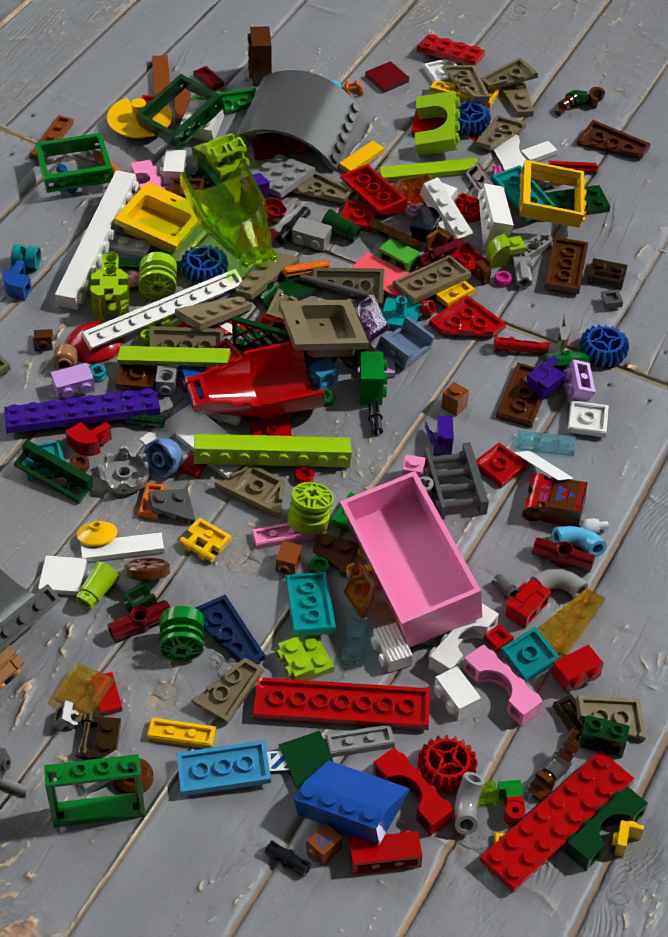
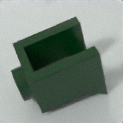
[123,581,157,613]

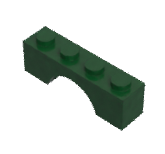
[565,786,648,871]

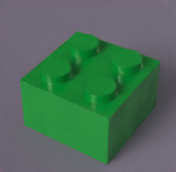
[359,351,387,405]

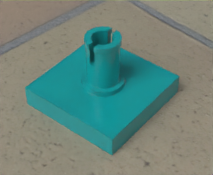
[379,296,421,330]

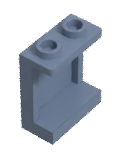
[376,316,435,369]

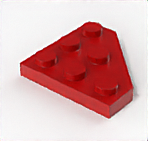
[429,295,506,337]

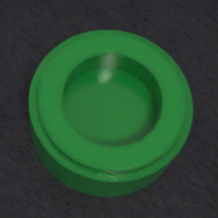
[319,388,334,407]
[309,557,330,574]

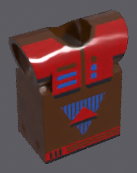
[522,473,588,527]

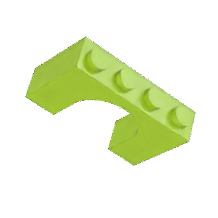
[415,91,460,156]

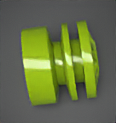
[139,252,177,300]
[287,482,334,535]

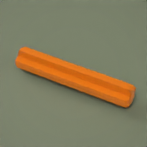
[282,259,330,277]

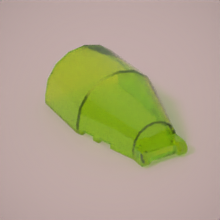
[180,159,277,269]

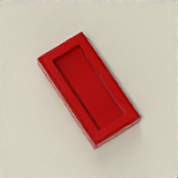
[91,672,123,716]

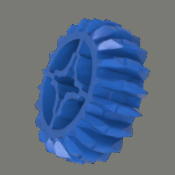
[457,101,491,137]
[181,244,229,284]
[579,324,630,368]

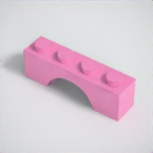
[463,644,543,727]

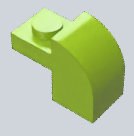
[486,234,526,269]

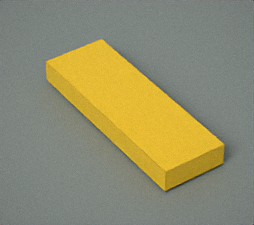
[339,140,385,173]
[147,718,216,749]

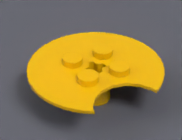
[107,98,172,138]

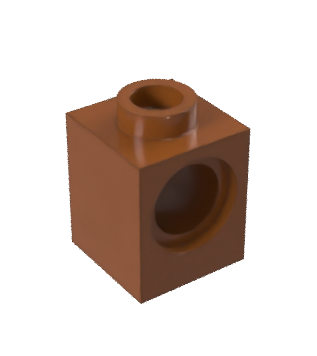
[276,541,303,575]

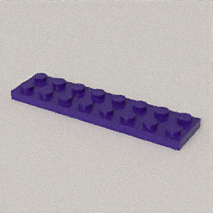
[4,388,161,434]

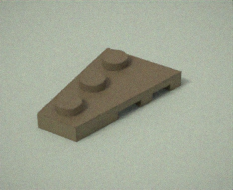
[293,172,354,204]

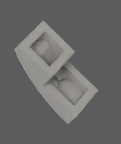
[557,313,572,352]

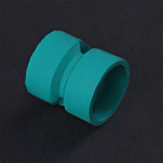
[11,244,41,269]

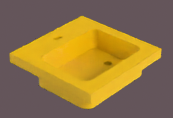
[113,182,208,253]

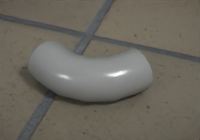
[530,569,588,599]
[454,772,485,835]

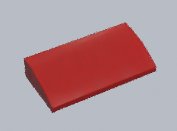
[340,164,407,215]

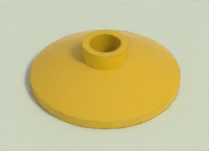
[77,521,117,546]

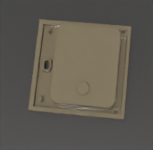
[279,300,369,357]

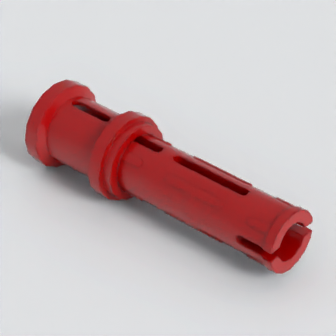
[493,335,549,354]

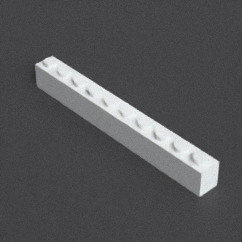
[55,170,139,310]

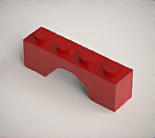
[373,747,453,836]

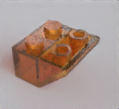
[393,173,434,206]

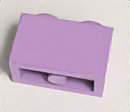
[51,363,95,400]

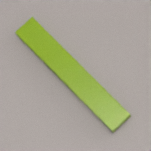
[379,158,478,182]
[117,346,231,367]

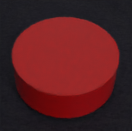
[294,467,314,484]

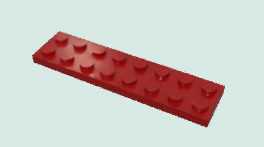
[253,677,430,730]
[480,750,635,893]

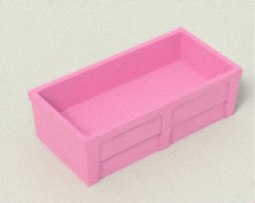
[340,471,483,648]

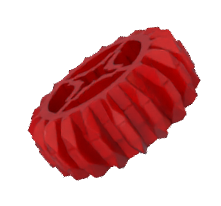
[417,734,478,794]

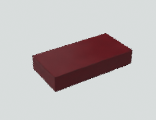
[193,66,224,91]

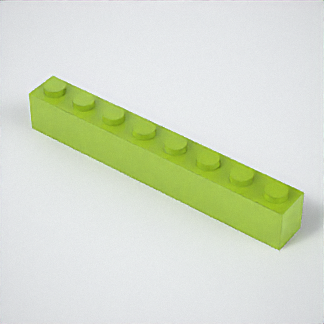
[194,434,352,468]

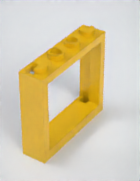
[519,160,586,228]

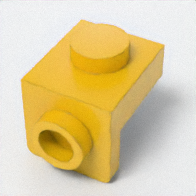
[611,820,644,857]

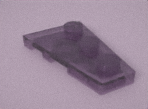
[357,294,390,342]

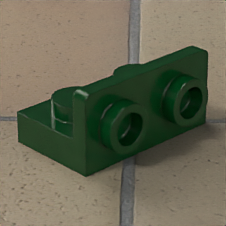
[579,715,630,758]

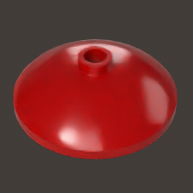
[68,321,123,364]

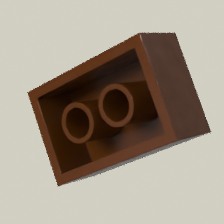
[247,26,272,86]

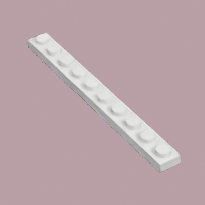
[81,269,242,350]

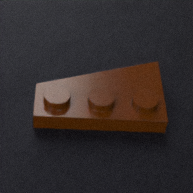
[369,218,421,248]

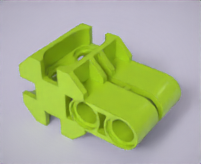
[191,133,250,180]
[90,252,130,321]

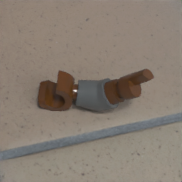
[526,728,580,800]

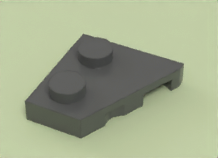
[148,489,195,524]

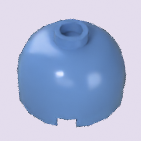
[143,438,183,478]

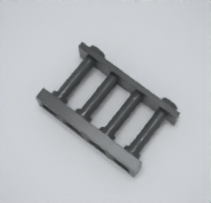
[421,442,489,520]

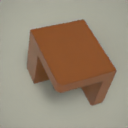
[425,227,453,253]

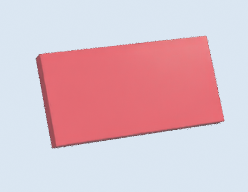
[351,252,409,301]

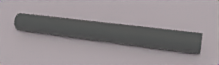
[300,274,369,299]

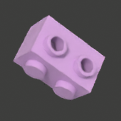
[563,360,595,403]

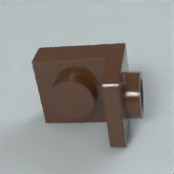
[33,329,53,351]

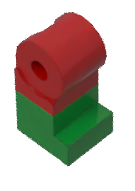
[496,780,525,827]

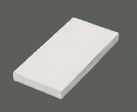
[176,413,248,479]

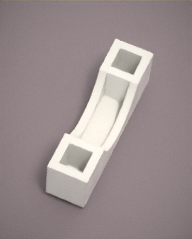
[420,177,473,245]
[428,604,499,675]

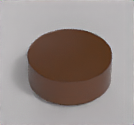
[70,455,90,473]

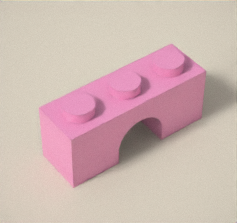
[131,159,165,190]

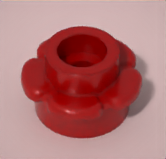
[420,300,436,317]

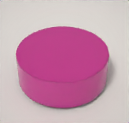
[494,271,512,287]

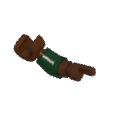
[554,87,605,116]

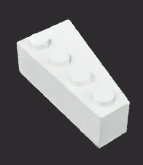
[478,183,514,251]

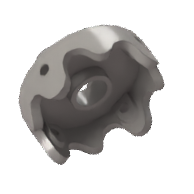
[99,446,149,494]

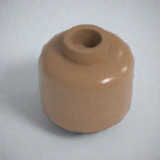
[53,344,78,370]

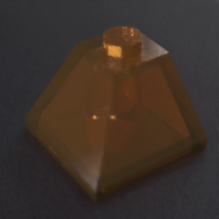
[344,559,380,619]

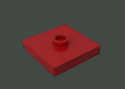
[249,416,292,436]

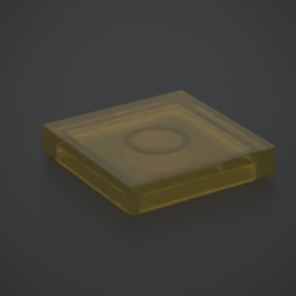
[54,663,114,715]

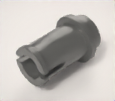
[491,574,517,598]

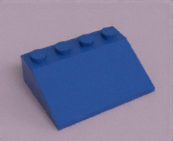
[294,760,409,845]

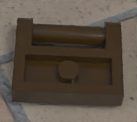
[587,258,628,289]
[75,714,121,760]

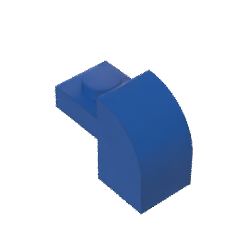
[2,260,32,301]

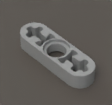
[512,233,552,260]

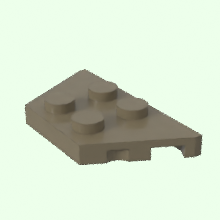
[215,465,285,518]

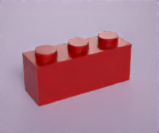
[349,830,423,875]

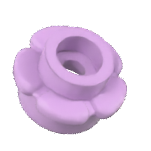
[405,204,421,220]

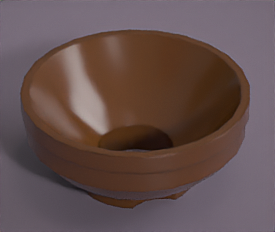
[113,758,154,794]

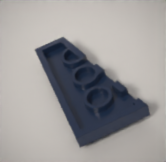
[195,594,265,664]

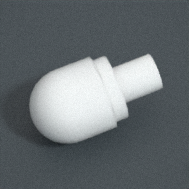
[580,518,609,534]

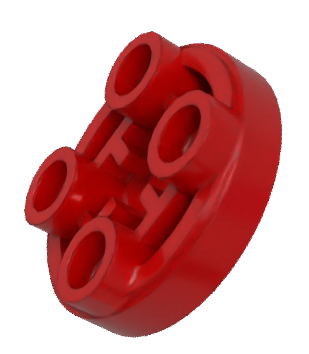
[454,193,481,223]

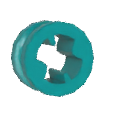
[90,364,107,382]

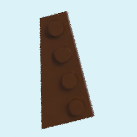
[577,120,651,159]

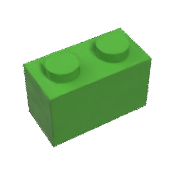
[379,238,420,273]

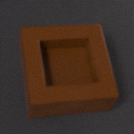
[474,259,491,285]

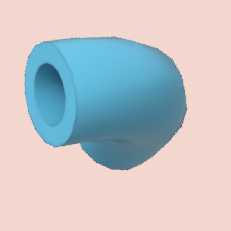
[552,526,607,557]

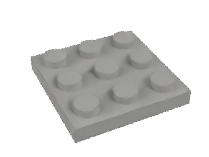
[247,154,316,198]

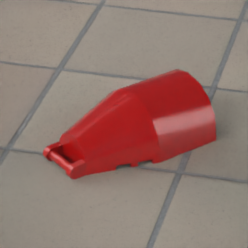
[183,341,325,419]

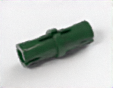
[125,413,165,428]

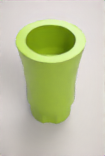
[76,561,120,610]

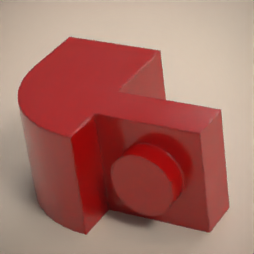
[65,422,112,456]

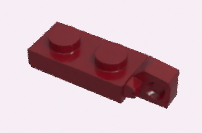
[417,238,464,267]

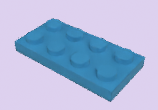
[177,740,271,796]

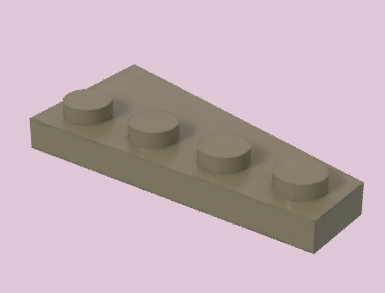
[443,65,490,103]
[236,250,300,300]
[174,296,252,330]
[149,326,224,348]

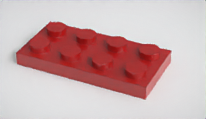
[416,34,485,66]

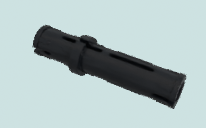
[275,206,311,244]

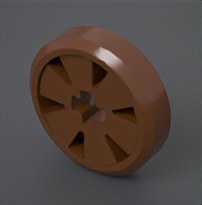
[124,558,170,581]

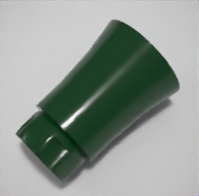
[321,209,361,241]

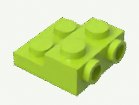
[276,635,334,680]

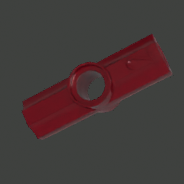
[532,537,596,572]
[107,600,170,641]

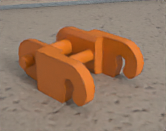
[344,79,363,96]

